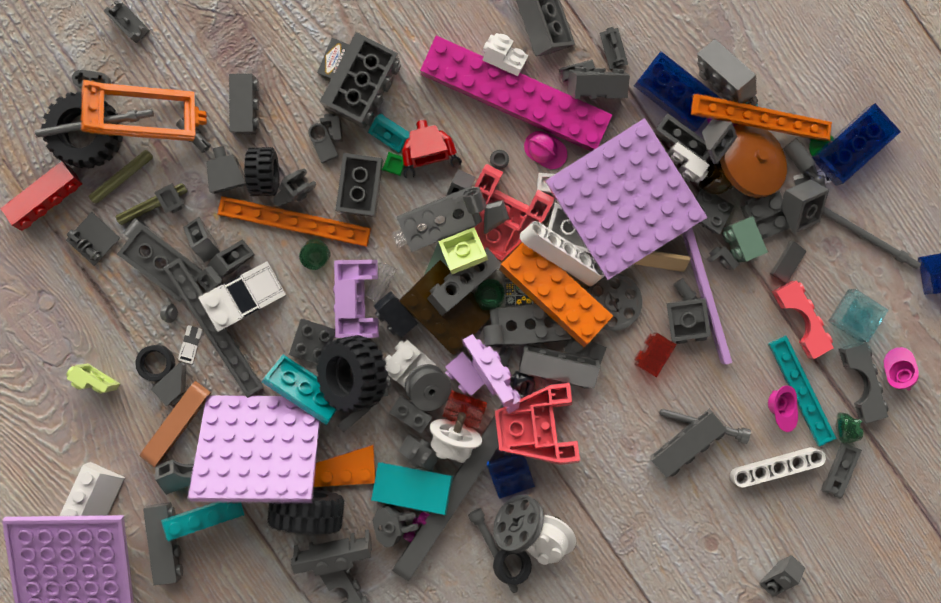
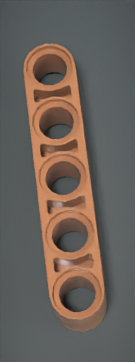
[139,381,212,468]

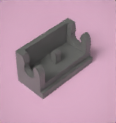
[103,0,150,44]

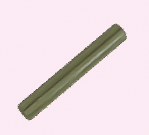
[88,150,153,204]
[116,183,187,225]

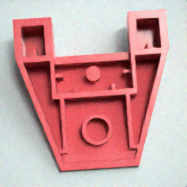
[472,164,555,261]
[495,383,580,465]

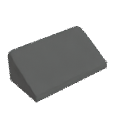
[770,241,806,284]

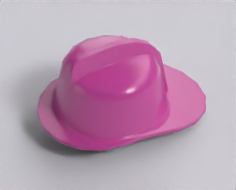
[524,131,567,169]
[884,347,919,391]
[768,385,798,432]

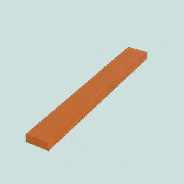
[691,94,832,142]
[217,196,371,247]

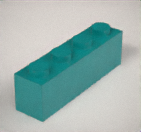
[161,502,245,541]

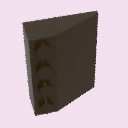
[399,260,490,356]

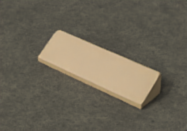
[634,251,690,272]

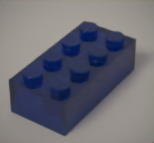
[634,51,722,132]
[812,103,901,186]

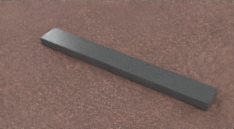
[163,258,264,398]

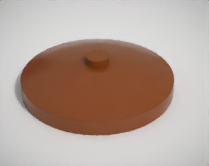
[720,124,787,198]

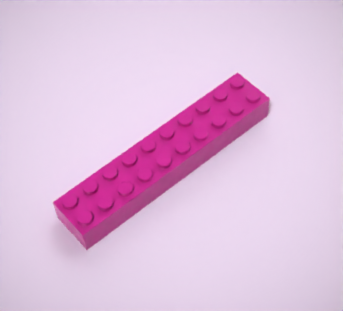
[420,35,612,152]

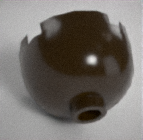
[699,159,734,194]

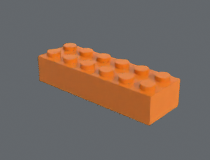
[499,242,613,347]

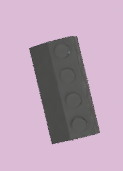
[516,0,575,56]

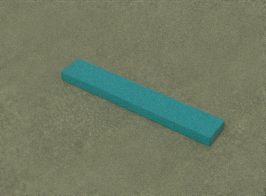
[768,335,837,447]

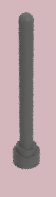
[659,409,751,444]
[468,508,518,593]

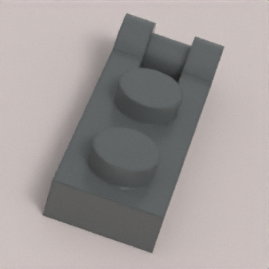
[821,442,862,499]

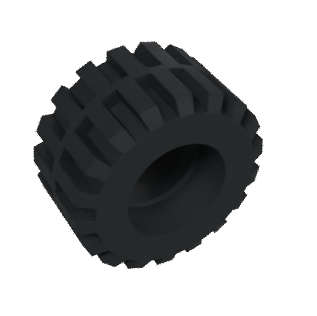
[244,147,279,196]

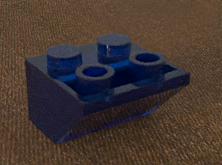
[487,454,535,499]

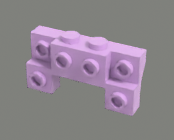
[333,260,379,338]
[463,334,521,414]

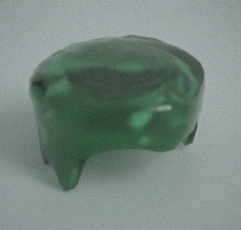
[299,239,331,270]
[475,279,505,310]
[836,412,864,444]

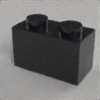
[373,291,419,338]

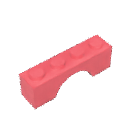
[772,280,834,359]

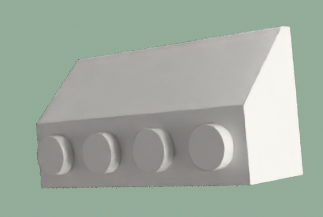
[60,462,125,516]

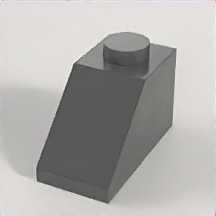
[702,119,737,164]
[446,169,476,216]
[183,217,220,263]
[207,239,254,279]
[151,362,187,406]

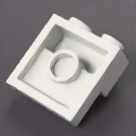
[482,33,528,76]
[667,142,709,183]
[384,339,436,388]

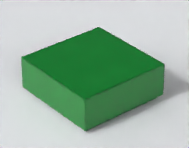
[382,152,404,177]

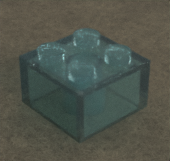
[828,289,889,343]

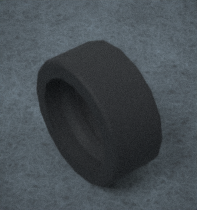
[135,345,175,381]
[493,549,532,585]

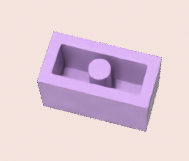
[445,351,485,395]

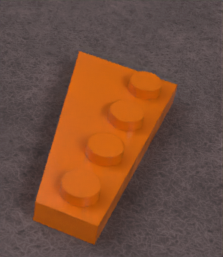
[313,444,376,487]

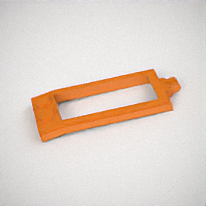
[81,80,207,141]

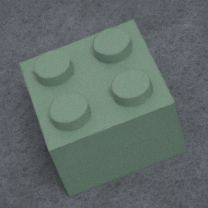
[722,216,768,263]

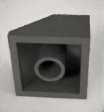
[781,179,829,233]

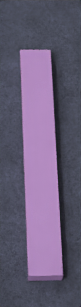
[682,227,732,365]

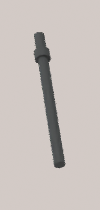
[35,109,154,138]
[823,207,921,270]

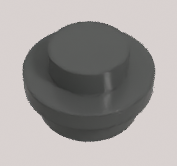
[490,150,509,169]
[160,304,178,323]

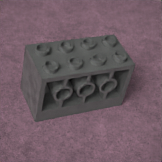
[320,32,401,129]

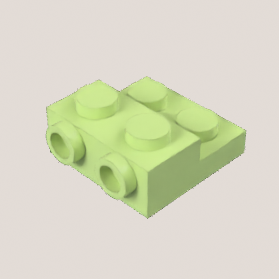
[438,227,488,274]
[66,363,120,394]

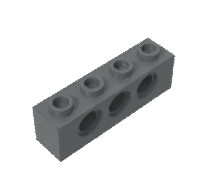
[427,248,501,316]

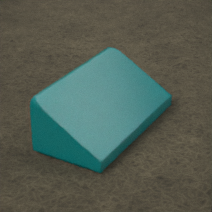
[367,114,410,153]

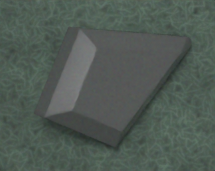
[484,200,509,234]

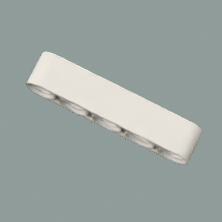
[520,221,605,286]
[730,447,826,487]

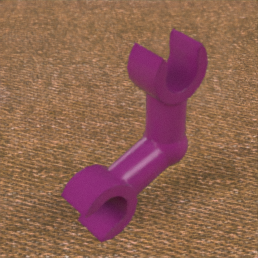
[403,511,430,543]

